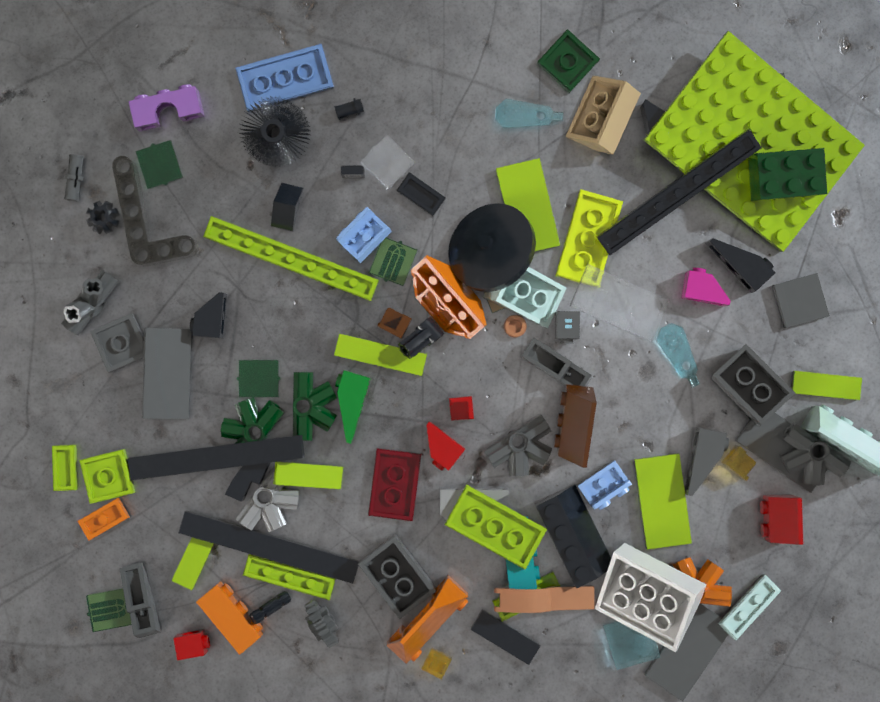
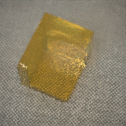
[721,445,756,481]

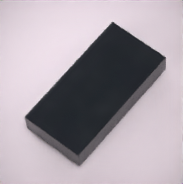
[396,172,446,217]

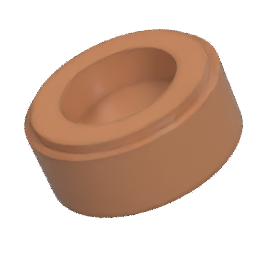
[504,315,527,338]

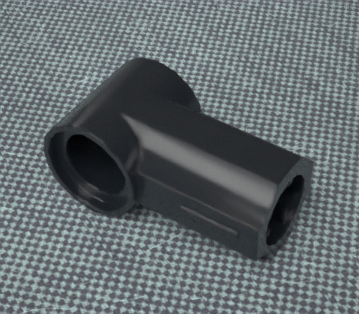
[398,316,444,359]

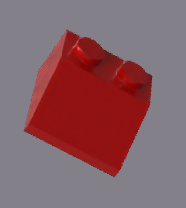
[760,494,803,545]

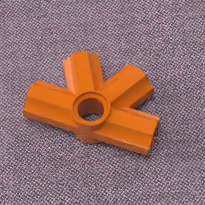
[673,557,732,607]

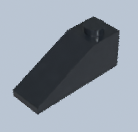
[705,238,776,293]

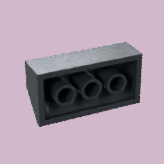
[534,484,611,588]

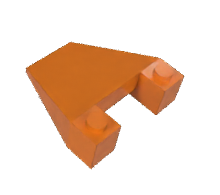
[386,575,468,664]

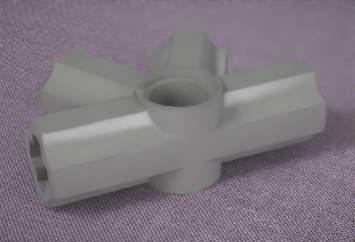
[236,466,299,532]

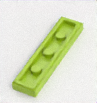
[334,334,427,376]
[242,554,336,600]

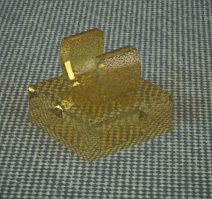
[421,647,452,680]

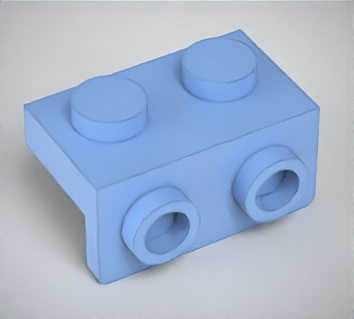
[336,207,392,263]
[577,460,632,510]

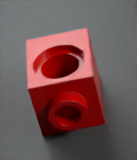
[173,629,210,661]

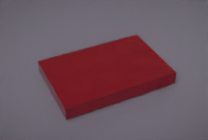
[368,448,421,521]

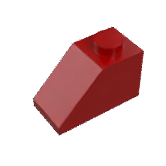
[426,421,465,471]

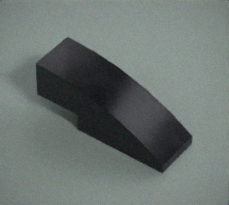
[225,462,271,502]

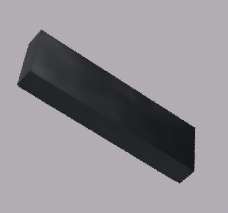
[471,609,541,665]

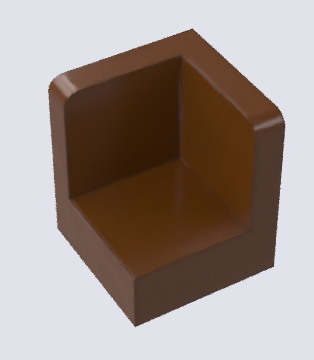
[377,308,412,339]

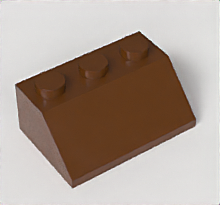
[554,384,597,468]

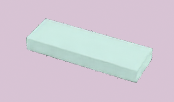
[718,574,781,640]

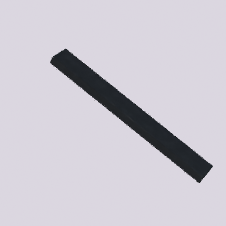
[596,129,762,255]
[128,435,305,480]
[178,511,359,584]

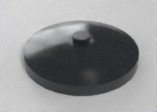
[448,203,536,292]

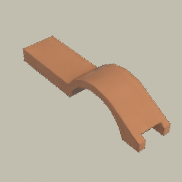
[494,585,594,613]

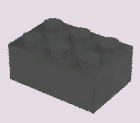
[711,344,795,427]
[358,533,436,619]

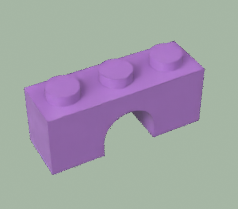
[129,84,205,132]

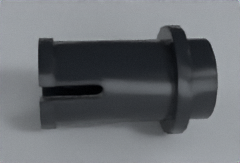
[334,98,364,120]

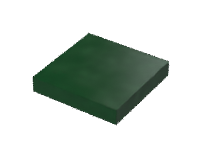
[537,29,600,93]

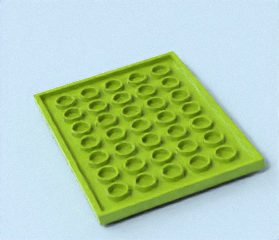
[644,31,865,252]

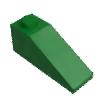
[335,370,371,444]

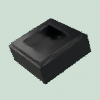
[341,165,365,178]

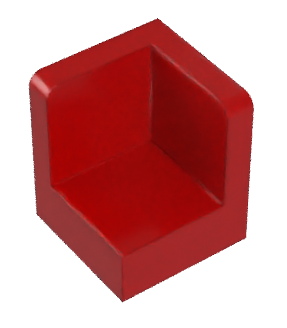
[449,396,474,421]

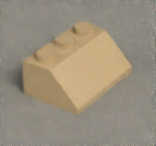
[566,76,641,155]

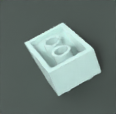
[483,267,567,328]

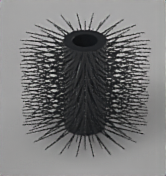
[239,96,311,167]

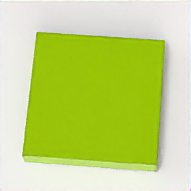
[79,449,136,504]

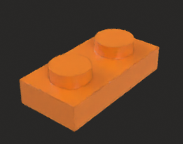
[78,498,130,541]

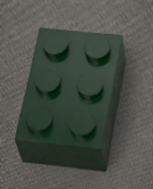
[748,148,827,201]

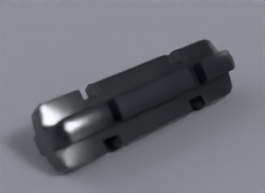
[249,591,291,624]

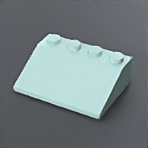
[800,404,880,476]

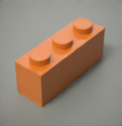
[196,581,263,655]

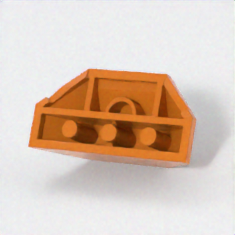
[411,255,487,339]

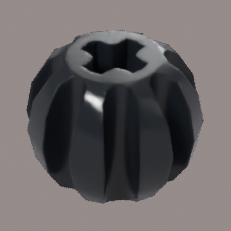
[86,201,120,234]

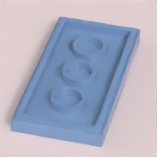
[235,44,334,112]

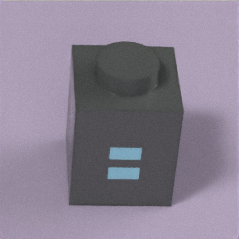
[555,311,580,344]

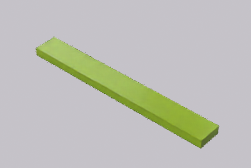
[203,216,379,301]

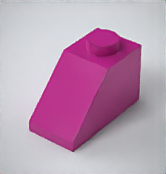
[681,267,731,306]

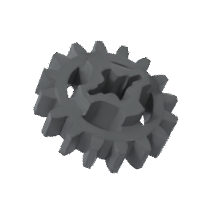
[304,599,339,648]

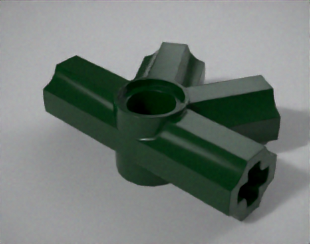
[293,372,337,441]
[220,397,285,444]

